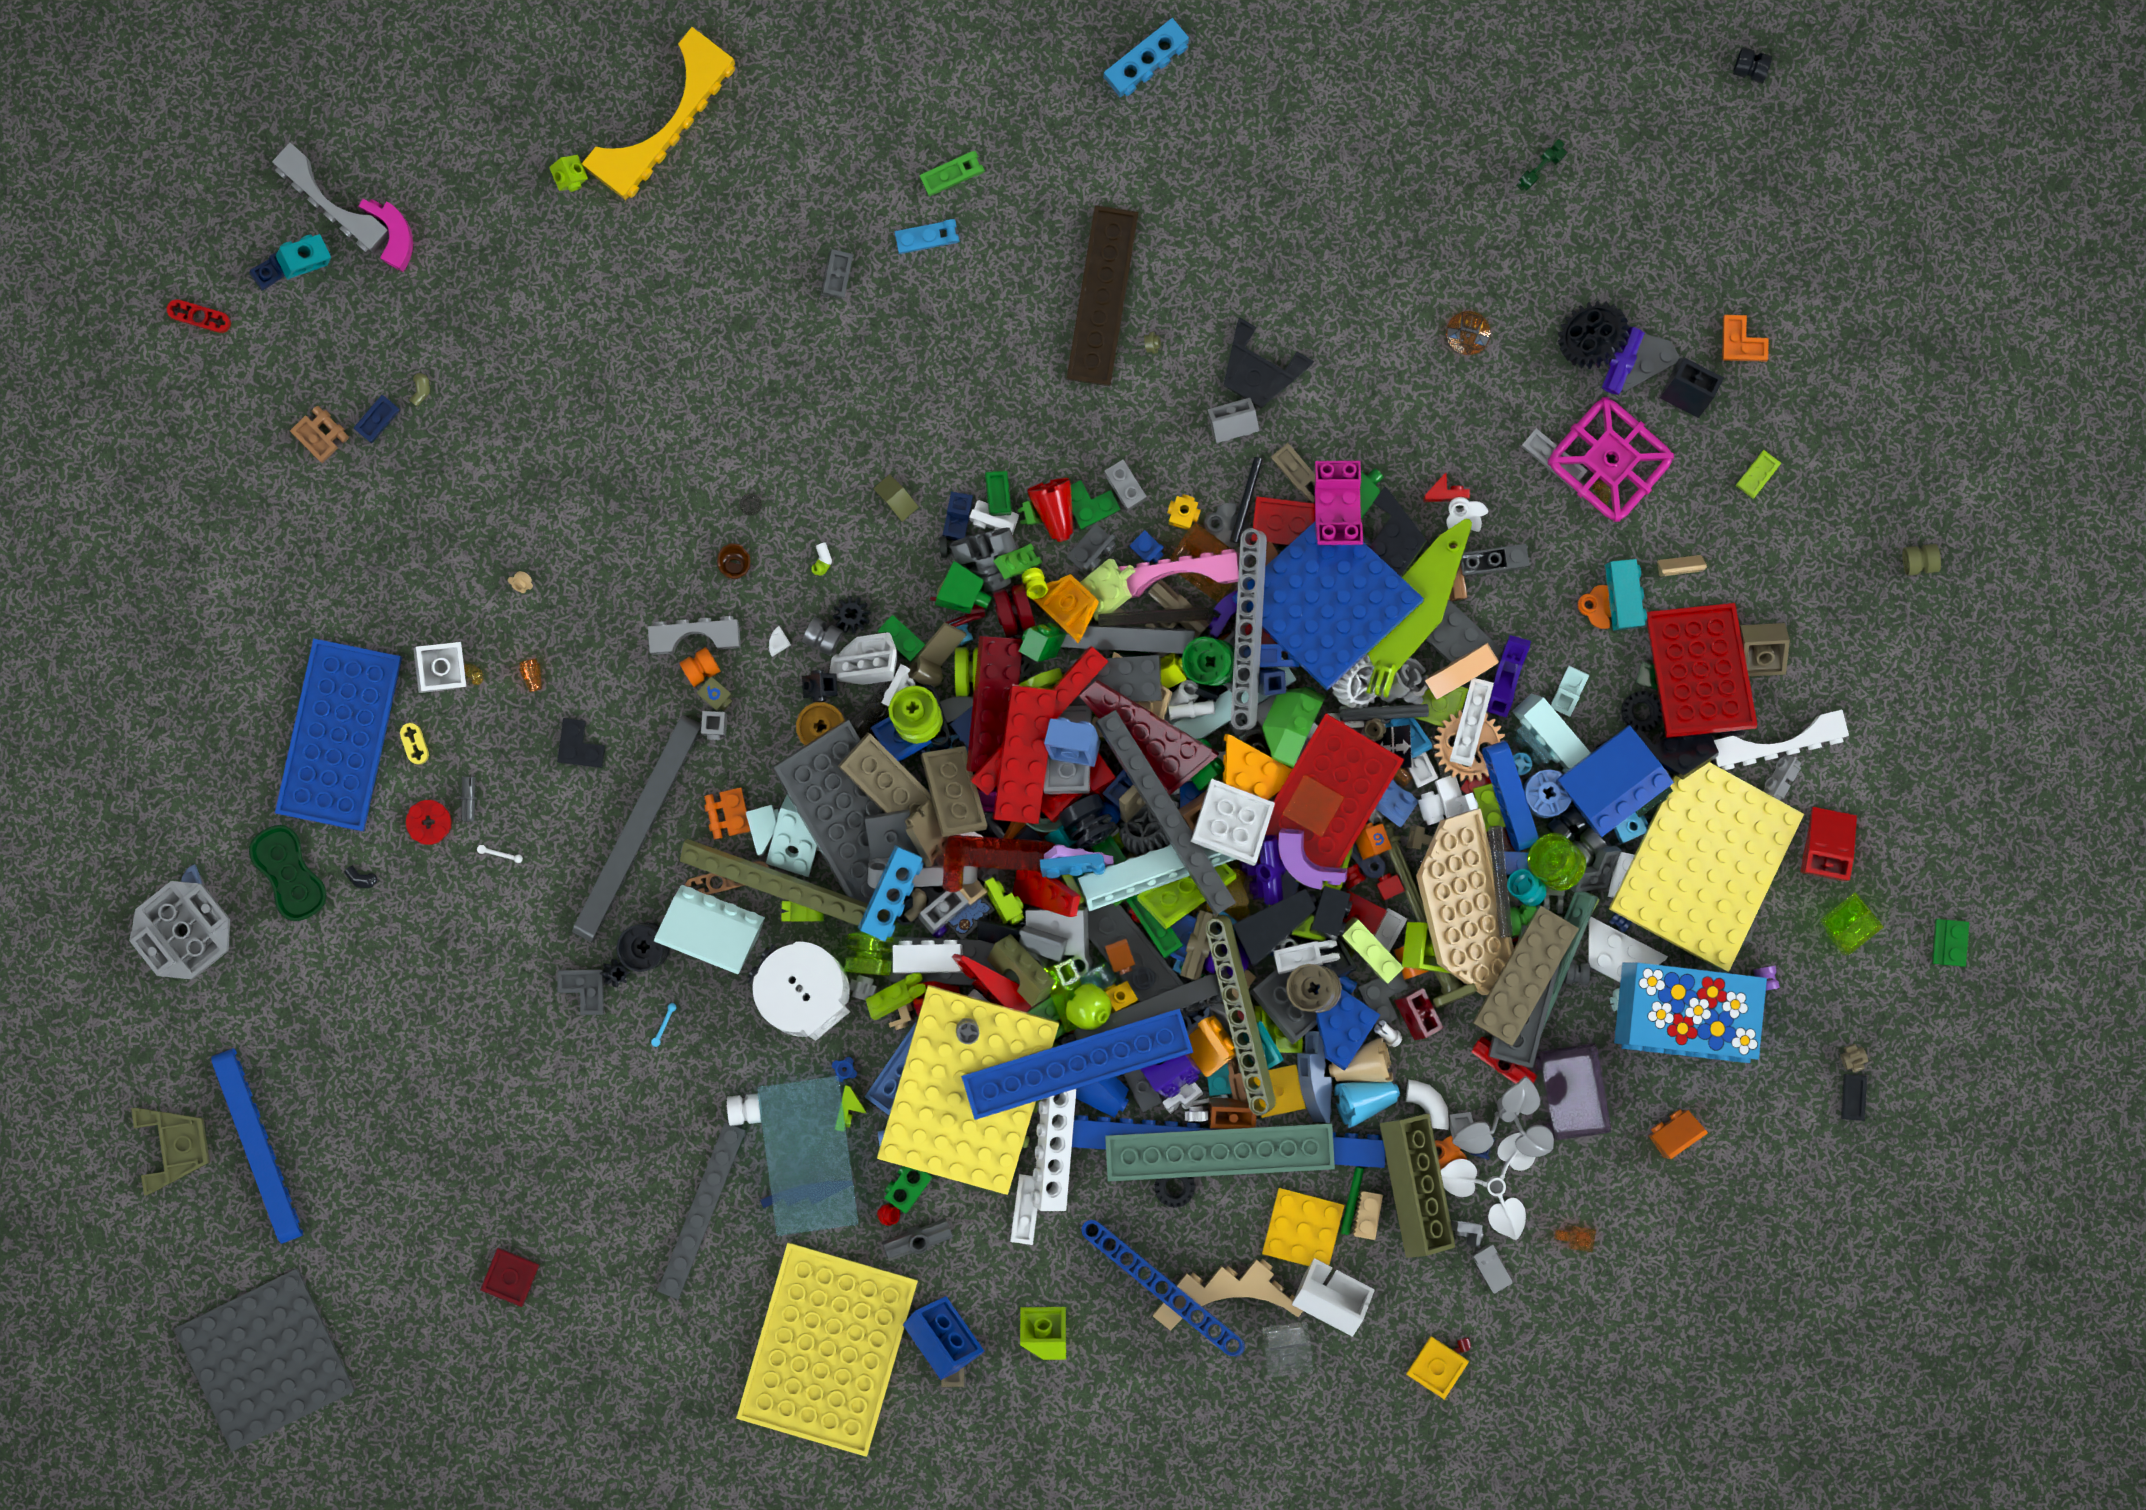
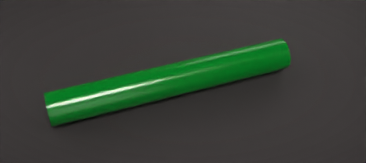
[1340,1167,1364,1235]

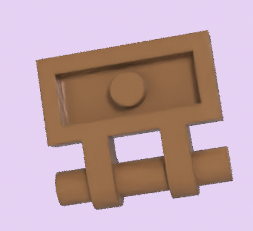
[290,406,349,463]

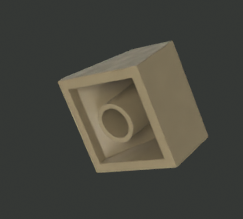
[1740,623,1790,676]

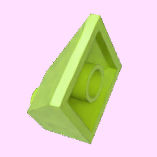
[1020,1307,1066,1360]

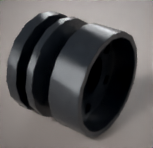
[1058,794,1118,849]
[616,922,670,972]

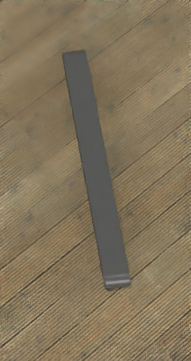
[572,715,702,942]

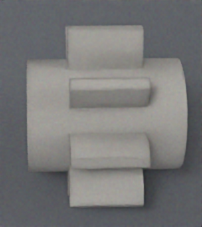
[849,975,877,1001]

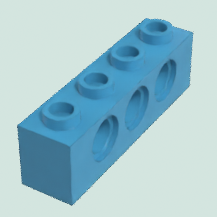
[1103,18,1189,97]
[858,845,924,941]

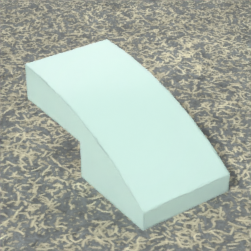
[1551,666,1589,717]

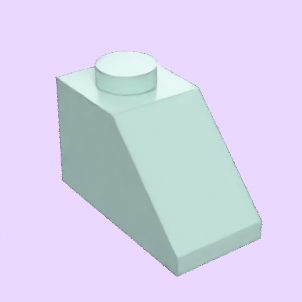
[746,805,779,856]

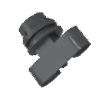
[950,527,1017,592]

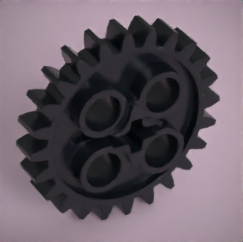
[1558,301,1630,369]

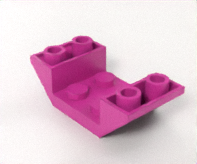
[1315,461,1363,545]

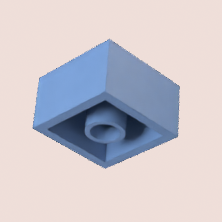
[1044,717,1101,767]

